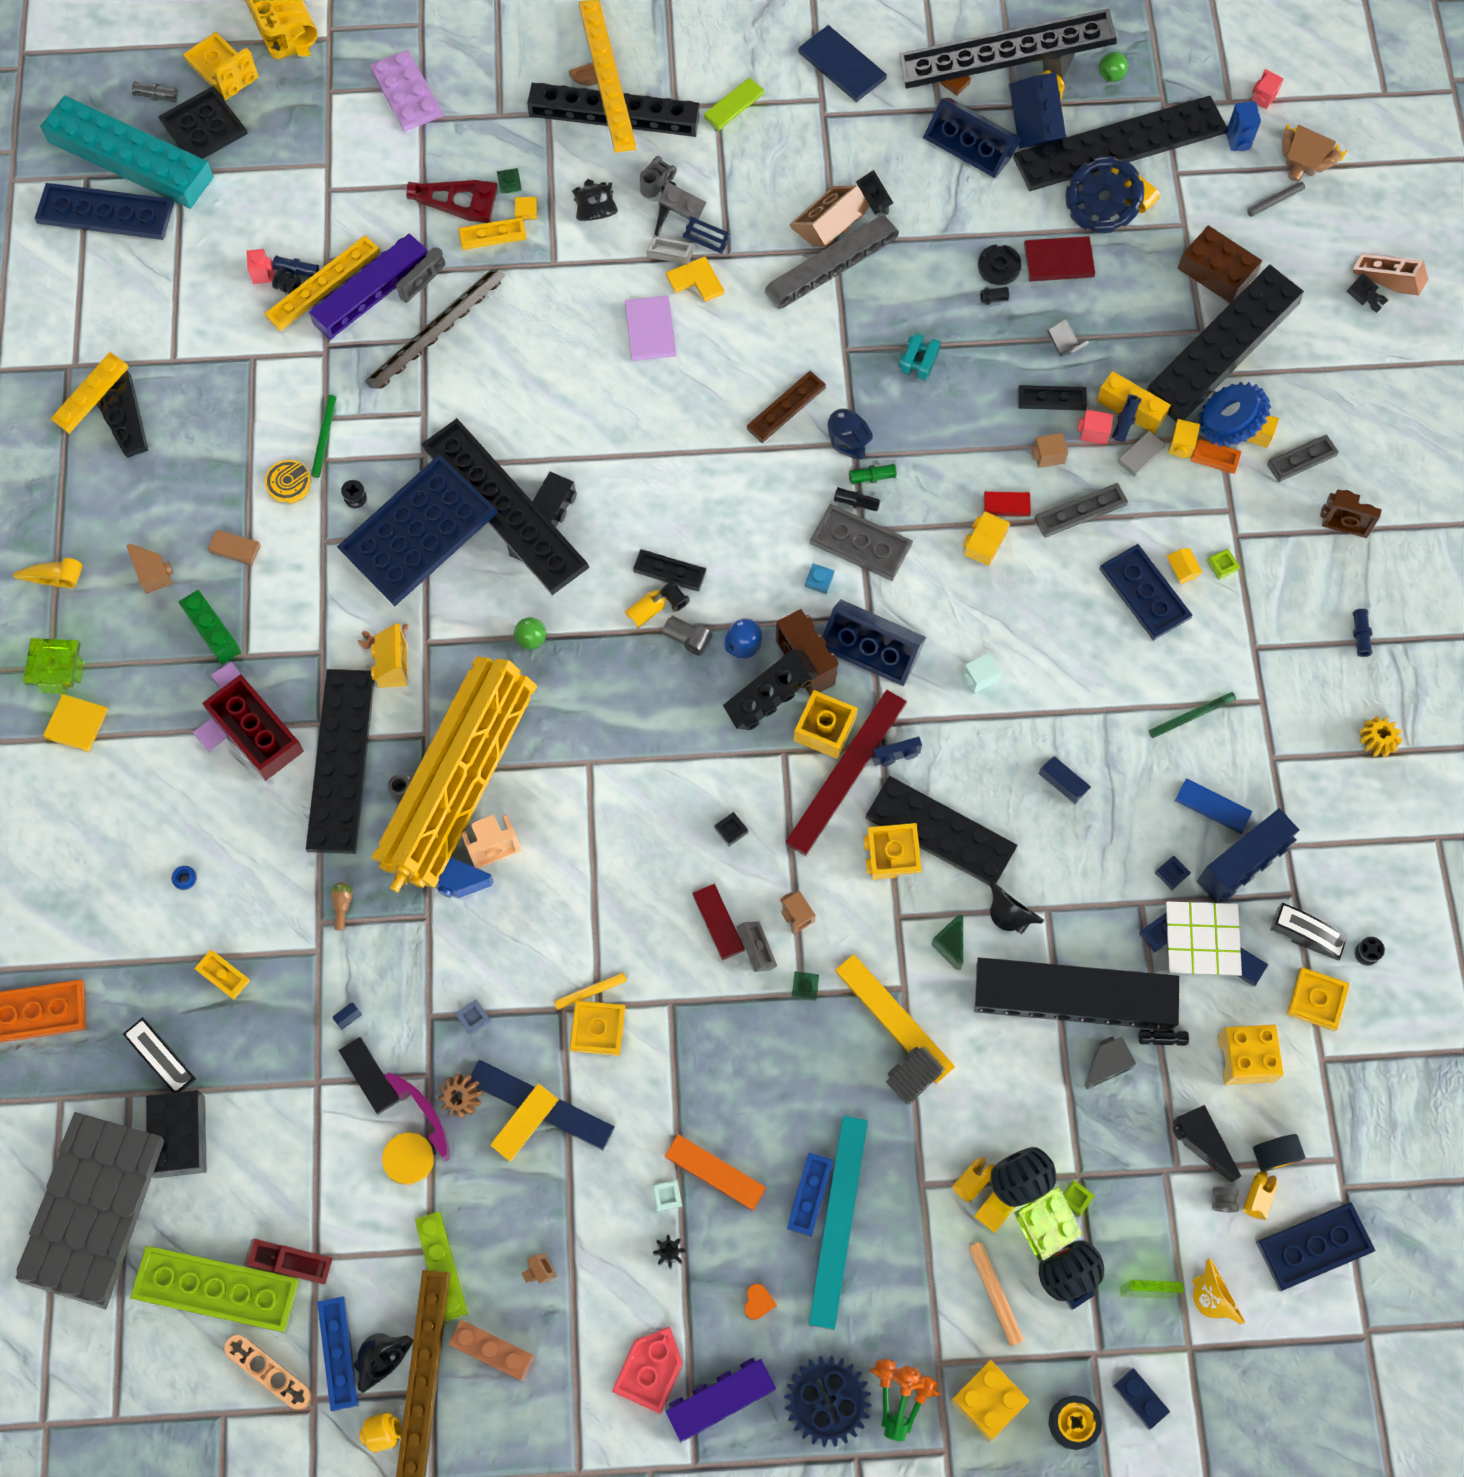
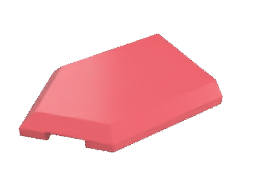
[612,1326,683,1414]

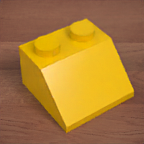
[371,624,408,688]

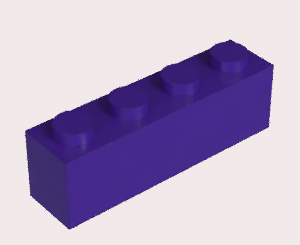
[665,1357,776,1443]

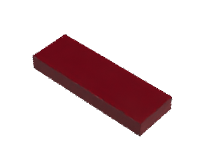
[692,883,745,961]

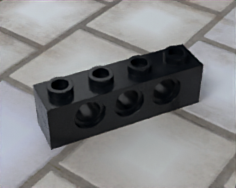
[723,649,819,731]

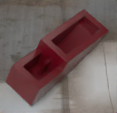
[244,1239,333,1285]

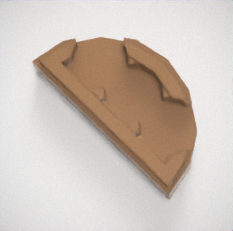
[569,63,598,86]

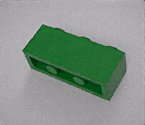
[178,589,242,665]

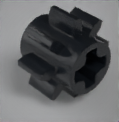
[653,1234,686,1269]

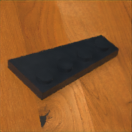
[96,371,149,458]

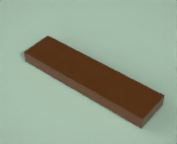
[747,371,826,443]

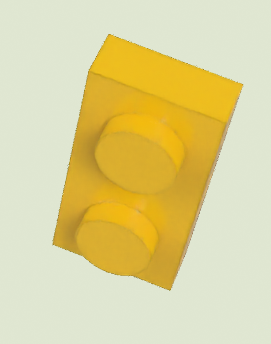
[194,949,250,1000]

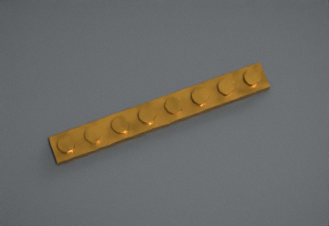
[396,1270,451,1477]

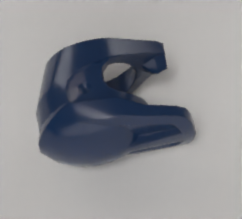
[827,409,873,460]

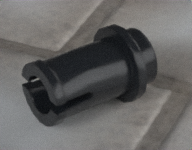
[980,287,1009,305]

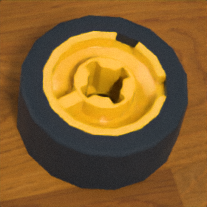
[1048,1395,1102,1450]

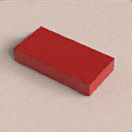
[984,491,1031,517]

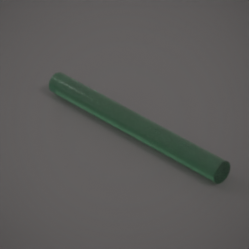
[1149,692,1236,738]

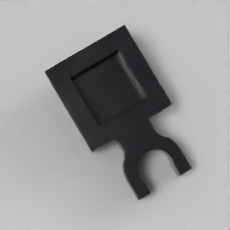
[1346,273,1388,313]

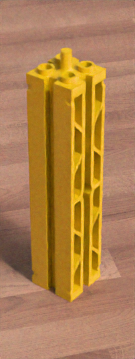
[371,656,537,893]

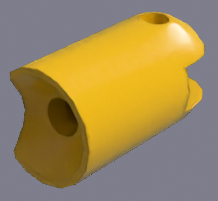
[624,590,666,629]
[952,1157,994,1203]
[1243,1171,1278,1220]

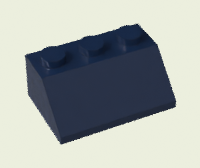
[1009,72,1066,149]

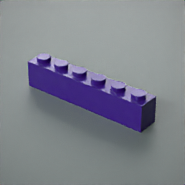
[309,233,427,340]

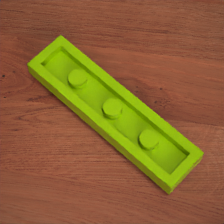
[414,1211,469,1322]

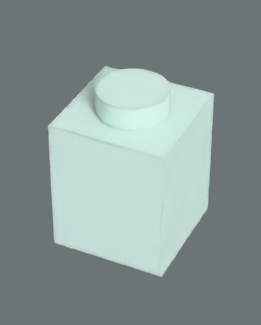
[962,653,1002,693]

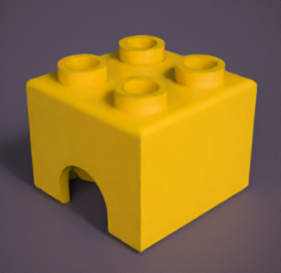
[1217,1024,1284,1085]

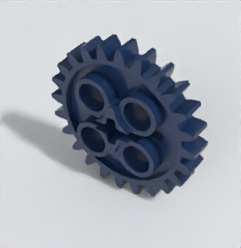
[784,1356,872,1448]

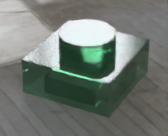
[497,168,522,194]
[791,971,819,1001]

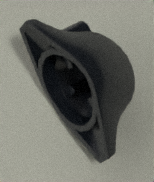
[989,881,1044,935]
[354,1333,413,1393]

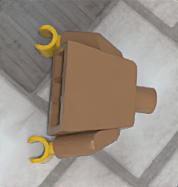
[1282,123,1348,182]

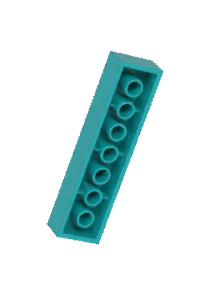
[40,95,214,209]

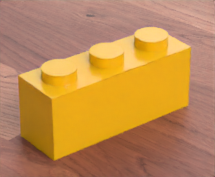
[1096,371,1171,434]

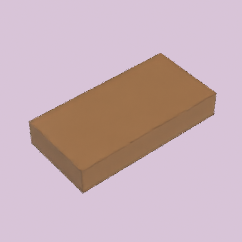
[207,529,261,565]

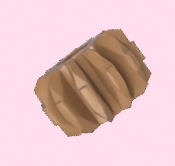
[438,1073,483,1118]

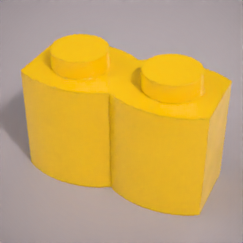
[962,511,1010,566]

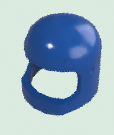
[724,618,762,659]

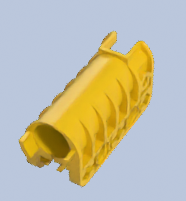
[245,0,318,59]

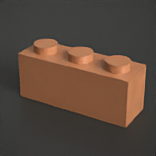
[448,1320,535,1382]

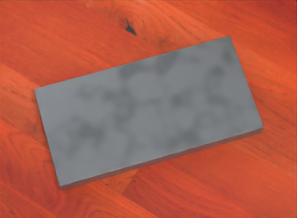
[810,504,913,581]

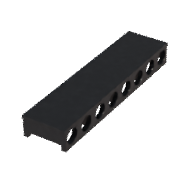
[974,957,1180,1030]

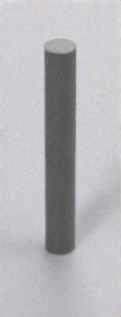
[1247,181,1305,217]

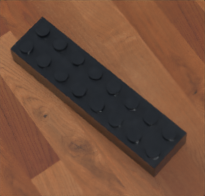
[1147,264,1304,422]

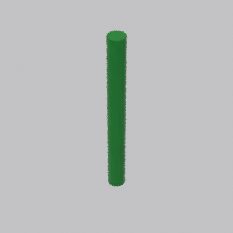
[311,395,336,478]

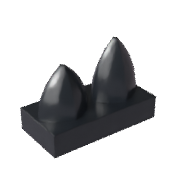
[856,170,893,215]

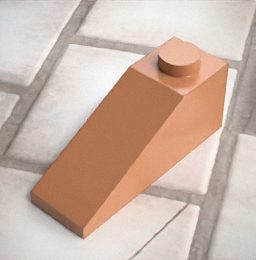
[1353,253,1428,296]

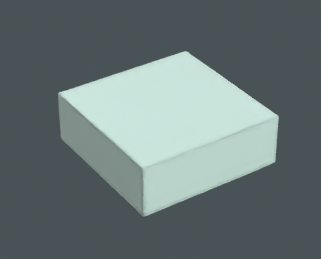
[652,1180,682,1212]

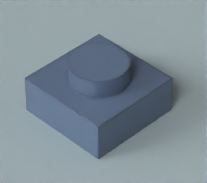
[455,999,491,1036]

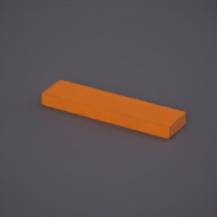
[665,1134,767,1211]

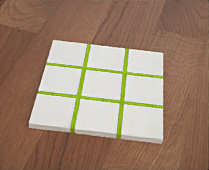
[1166,902,1242,976]

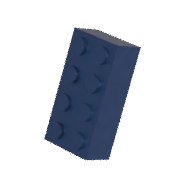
[1196,808,1300,903]

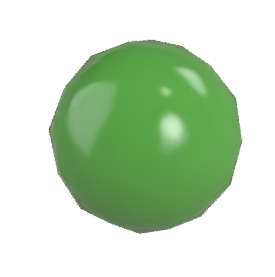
[1099,52,1128,82]
[513,617,546,650]

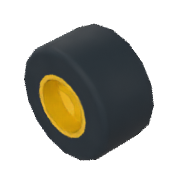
[1253,1134,1306,1171]

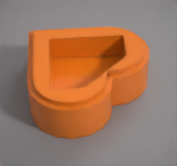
[744,1284,777,1320]

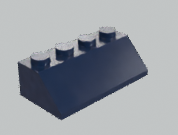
[923,98,1021,178]
[823,599,926,686]

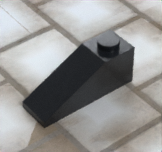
[1172,1105,1241,1183]

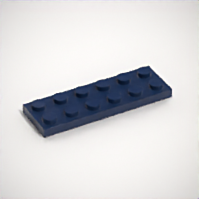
[34,183,174,240]

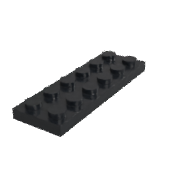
[865,775,1018,886]

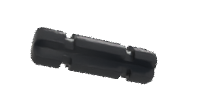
[1138,1030,1189,1046]

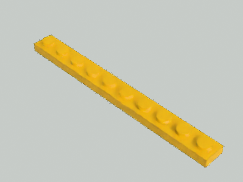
[579,0,636,153]

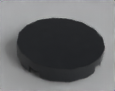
[977,244,1021,285]

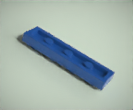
[317,1296,359,1412]

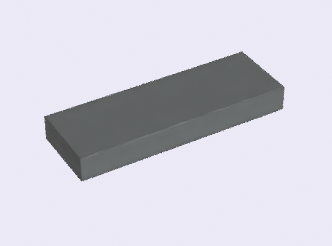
[1267,434,1339,482]

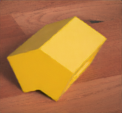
[1166,548,1202,584]

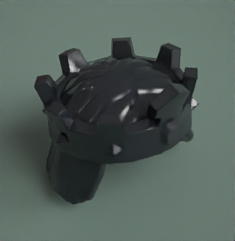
[571,179,618,221]

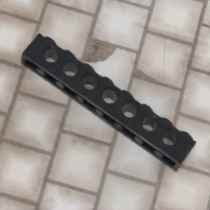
[527,82,700,137]

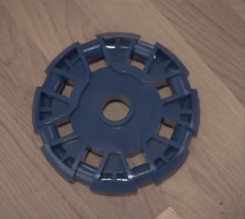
[1065,156,1145,234]

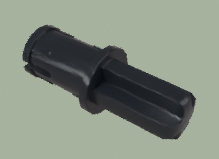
[834,487,880,511]

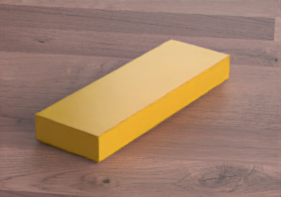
[458,217,527,250]
[490,1083,559,1161]

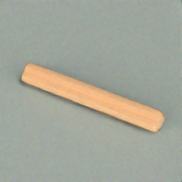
[969,1242,1023,1346]

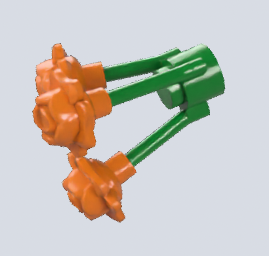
[869,1359,941,1441]

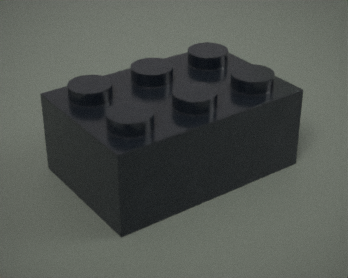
[146,1090,207,1178]

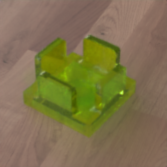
[23,638,84,694]

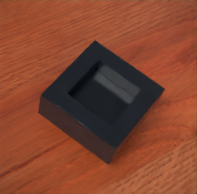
[714,812,748,847]

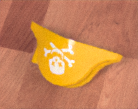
[1192,1258,1246,1324]

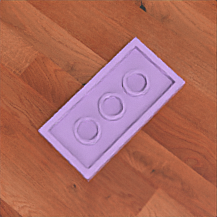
[370,50,443,132]

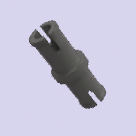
[132,81,178,102]

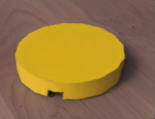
[382,1132,435,1185]

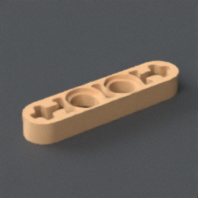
[224,1335,312,1410]

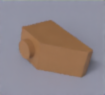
[126,544,174,594]

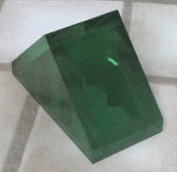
[931,915,963,970]

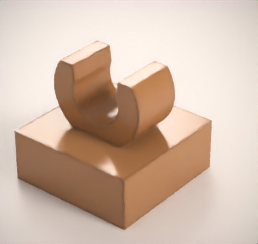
[522,1253,557,1284]

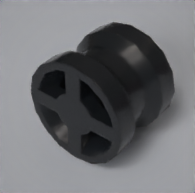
[341,480,367,509]
[1354,937,1385,966]

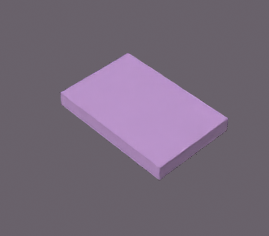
[625,296,676,361]

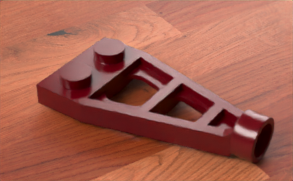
[406,180,498,223]

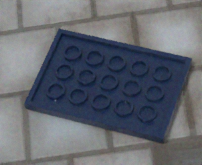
[337,454,498,607]

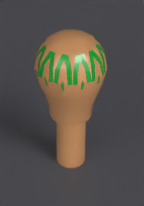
[331,882,353,931]

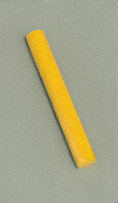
[554,972,627,1010]

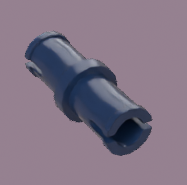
[272,255,319,277]
[1112,394,1142,442]
[1353,609,1373,657]

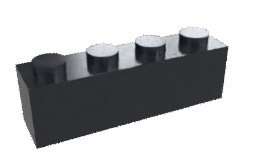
[507,471,577,561]

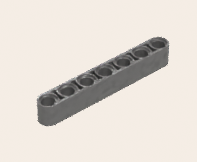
[764,215,899,309]

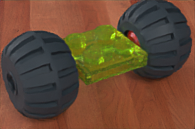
[991,1147,1104,1301]

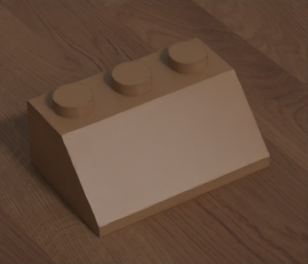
[790,185,870,248]

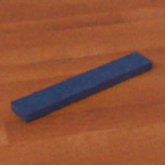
[471,1059,615,1151]

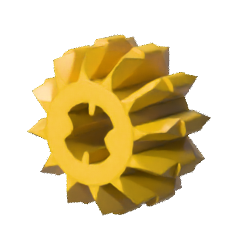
[1359,716,1402,757]

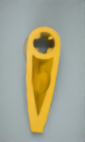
[13,558,83,588]

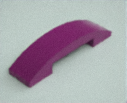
[384,1072,450,1162]

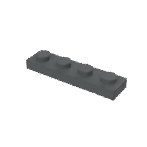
[1034,483,1128,538]

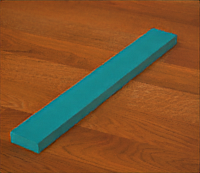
[809,1116,868,1330]

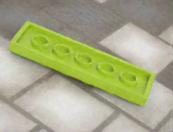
[130,1245,300,1333]

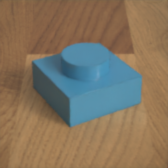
[805,563,835,594]

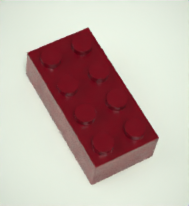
[202,674,304,781]

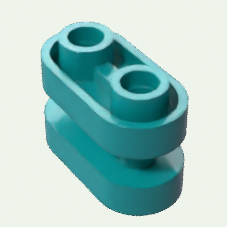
[898,333,941,381]

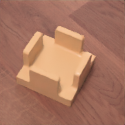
[461,815,521,869]

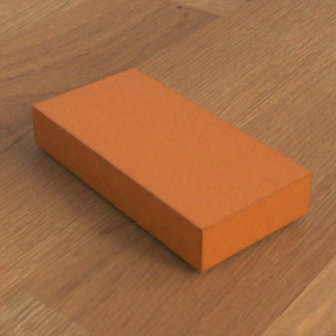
[1191,439,1242,474]

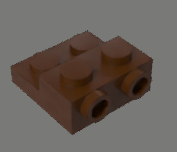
[1320,489,1382,538]

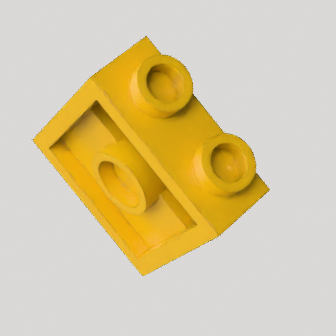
[863,823,922,880]

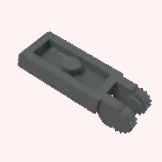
[396,247,445,303]

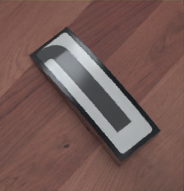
[1270,902,1347,961]
[122,1017,196,1093]

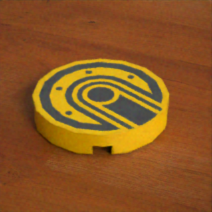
[265,460,311,504]

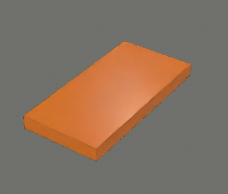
[0,979,86,1043]

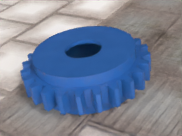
[1198,382,1271,447]

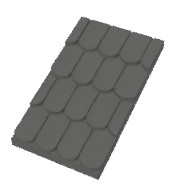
[15,1112,164,1310]

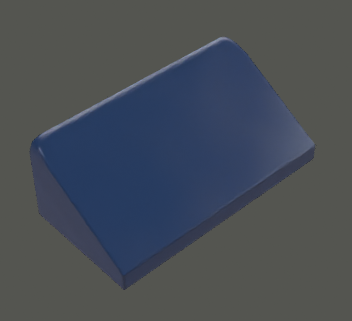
[1038,756,1091,805]

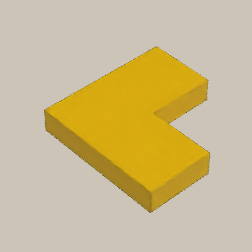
[666,257,724,302]

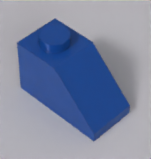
[436,857,494,898]

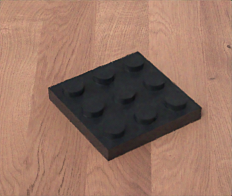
[158,86,248,159]

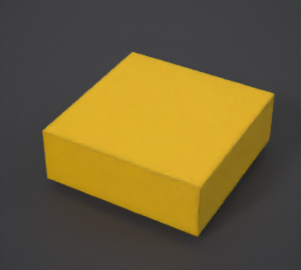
[515,197,537,220]

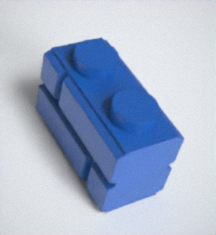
[1226,101,1261,151]

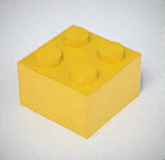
[794,690,858,759]
[950,1360,1030,1442]

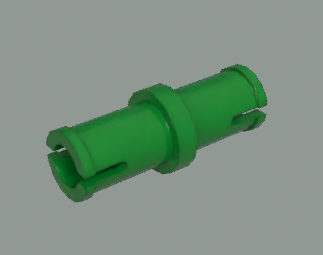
[849,464,897,485]

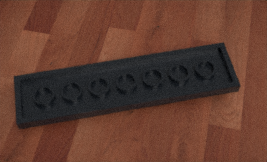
[306,669,375,854]

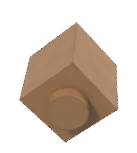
[1031,433,1068,468]

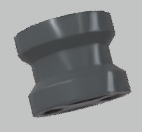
[1212,1187,1239,1213]

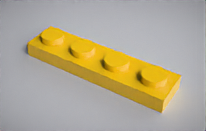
[50,352,129,434]

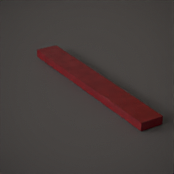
[785,690,907,856]

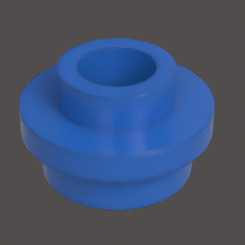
[171,866,197,890]

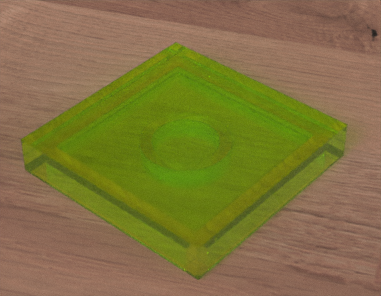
[1120,1280,1184,1299]

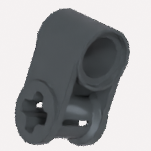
[640,156,677,198]

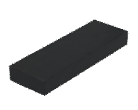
[1018,385,1087,411]
[633,549,707,592]
[338,1037,399,1115]

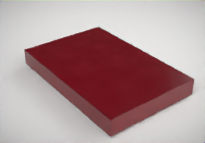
[1024,236,1095,282]

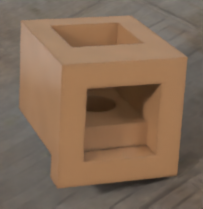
[780,891,816,934]

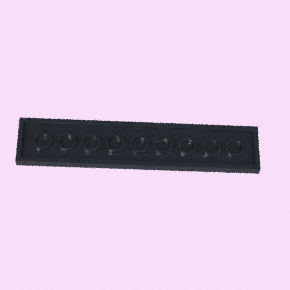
[899,8,1117,89]
[1013,95,1228,192]
[421,418,590,596]

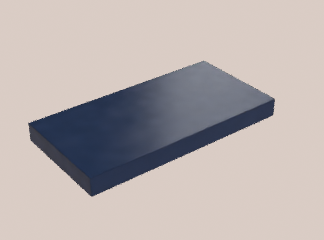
[798,25,887,103]
[1099,544,1193,641]
[1256,1202,1376,1292]

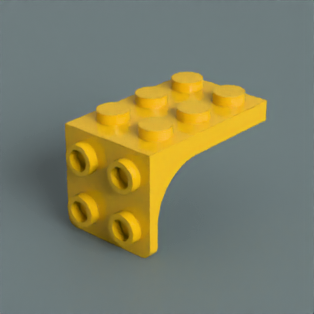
[183,32,259,100]

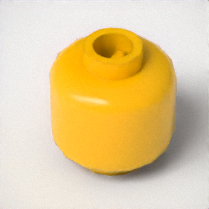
[359,1412,402,1453]

